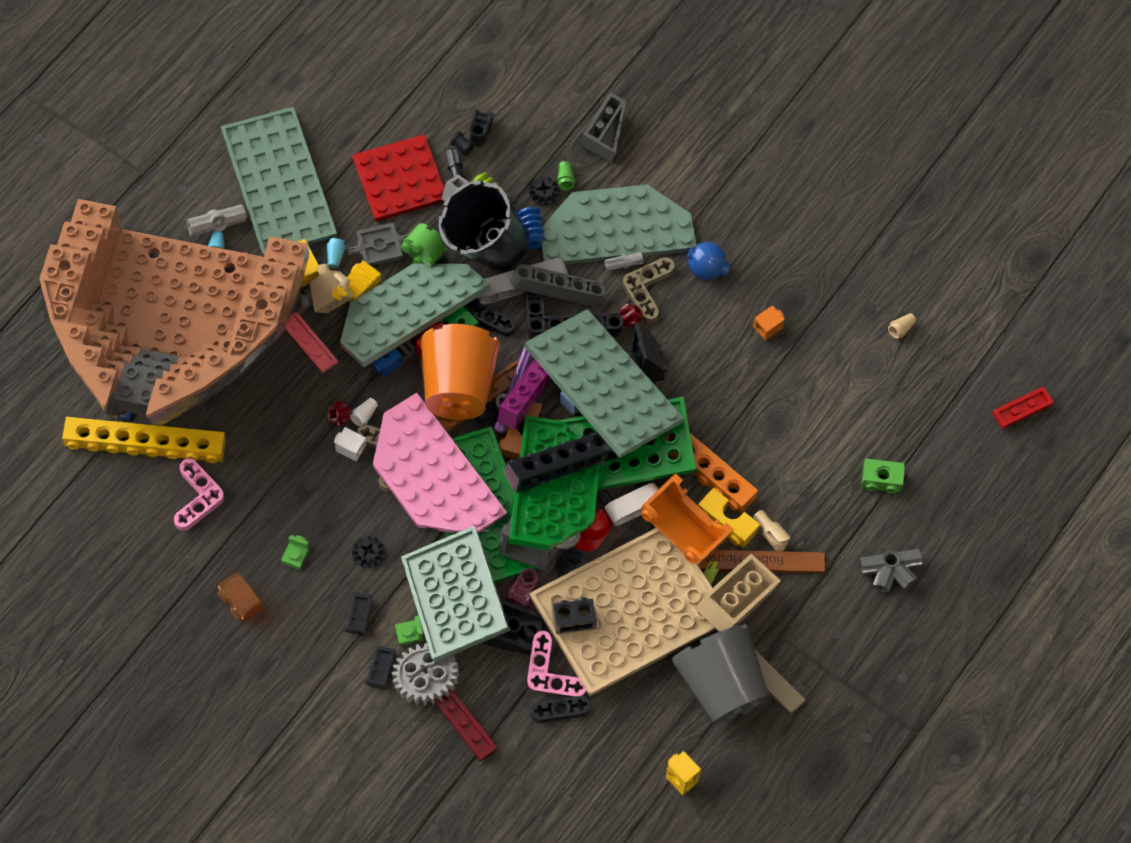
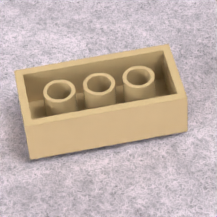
[695,554,781,631]

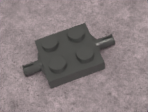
[347,223,410,266]

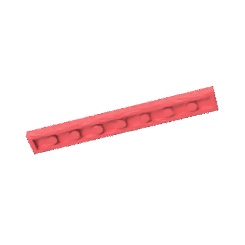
[234,252,338,373]

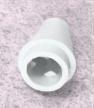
[350,398,378,426]

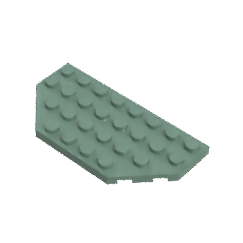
[541,184,696,265]
[340,263,490,368]

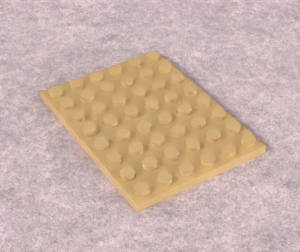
[529,528,717,696]

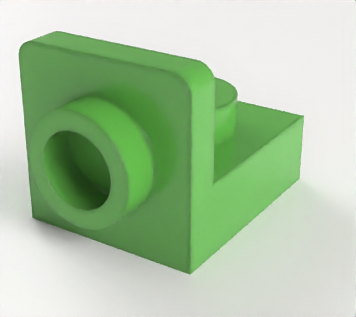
[281,535,310,570]
[395,616,424,646]

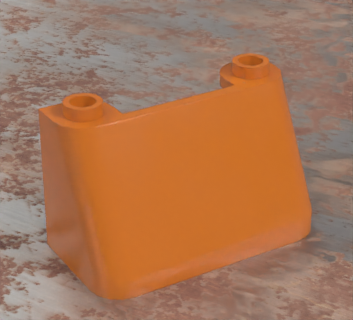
[641,473,734,565]

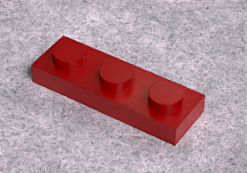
[992,386,1054,430]

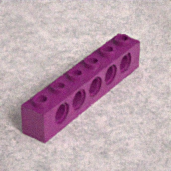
[498,359,552,430]

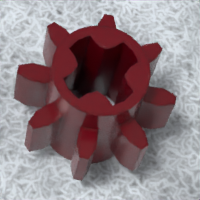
[620,303,643,328]
[327,401,352,426]

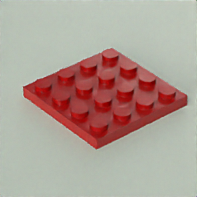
[352,134,445,222]

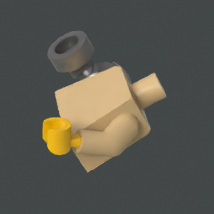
[293,264,353,313]

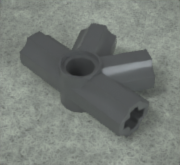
[859,549,922,593]

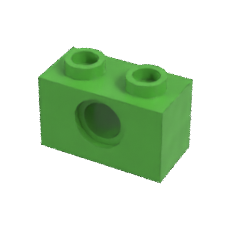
[861,458,905,494]

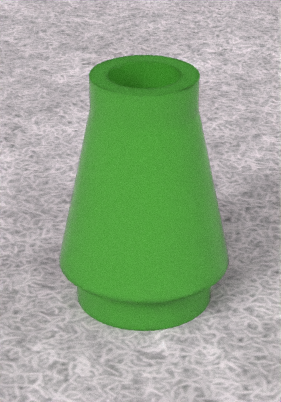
[557,161,576,190]

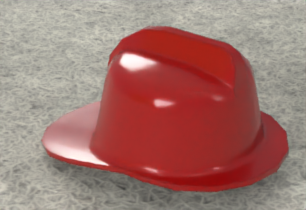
[575,509,612,552]

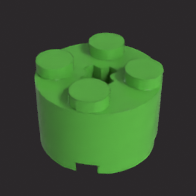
[401,223,447,267]

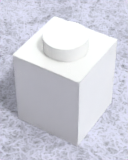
[334,427,366,462]

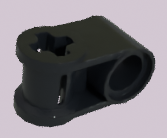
[470,109,494,146]

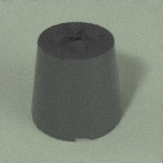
[672,624,769,723]

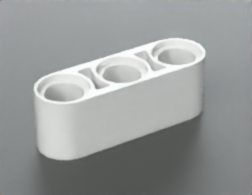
[604,483,659,526]

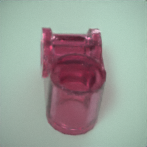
[506,568,538,608]

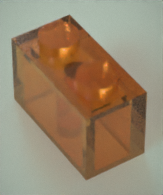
[217,572,262,623]

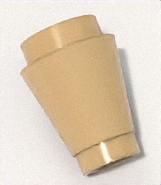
[888,313,916,339]

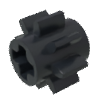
[475,402,499,427]

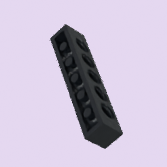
[504,432,619,493]

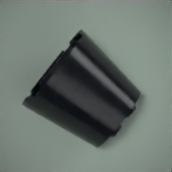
[438,181,529,270]

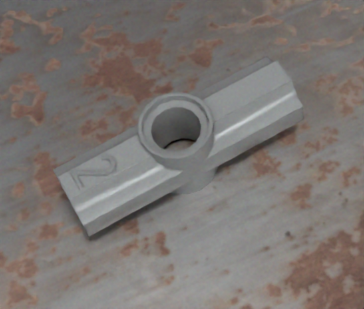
[186,204,247,236]

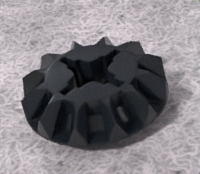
[529,176,559,205]
[352,536,385,568]
[556,550,588,576]

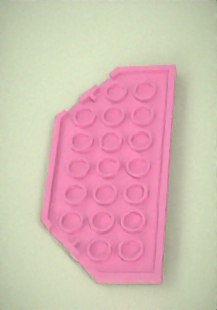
[373,393,507,533]

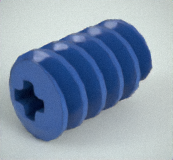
[518,207,545,250]

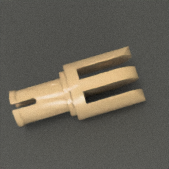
[753,510,790,552]

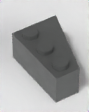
[579,92,626,163]

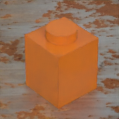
[753,305,785,340]

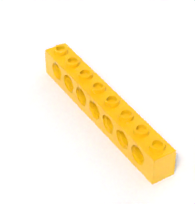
[62,417,226,463]

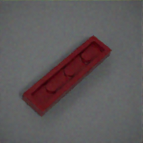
[435,689,497,762]

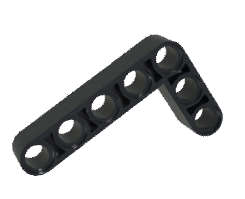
[525,291,623,339]

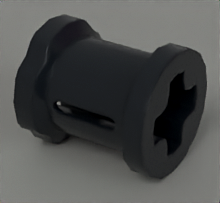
[450,131,475,156]

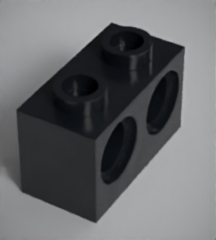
[552,597,597,634]

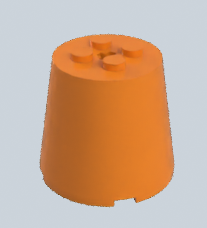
[421,324,500,420]

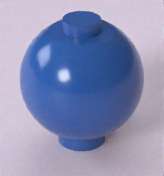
[687,242,731,280]

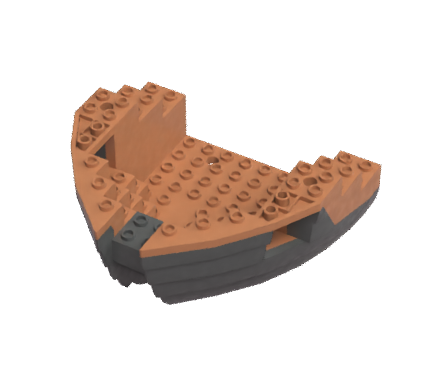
[39,199,309,426]

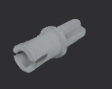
[604,252,643,270]

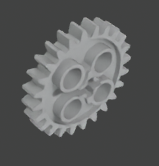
[392,643,459,706]

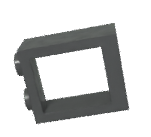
[498,518,553,571]

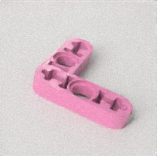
[174,459,224,531]
[527,631,586,697]

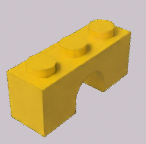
[698,488,760,548]

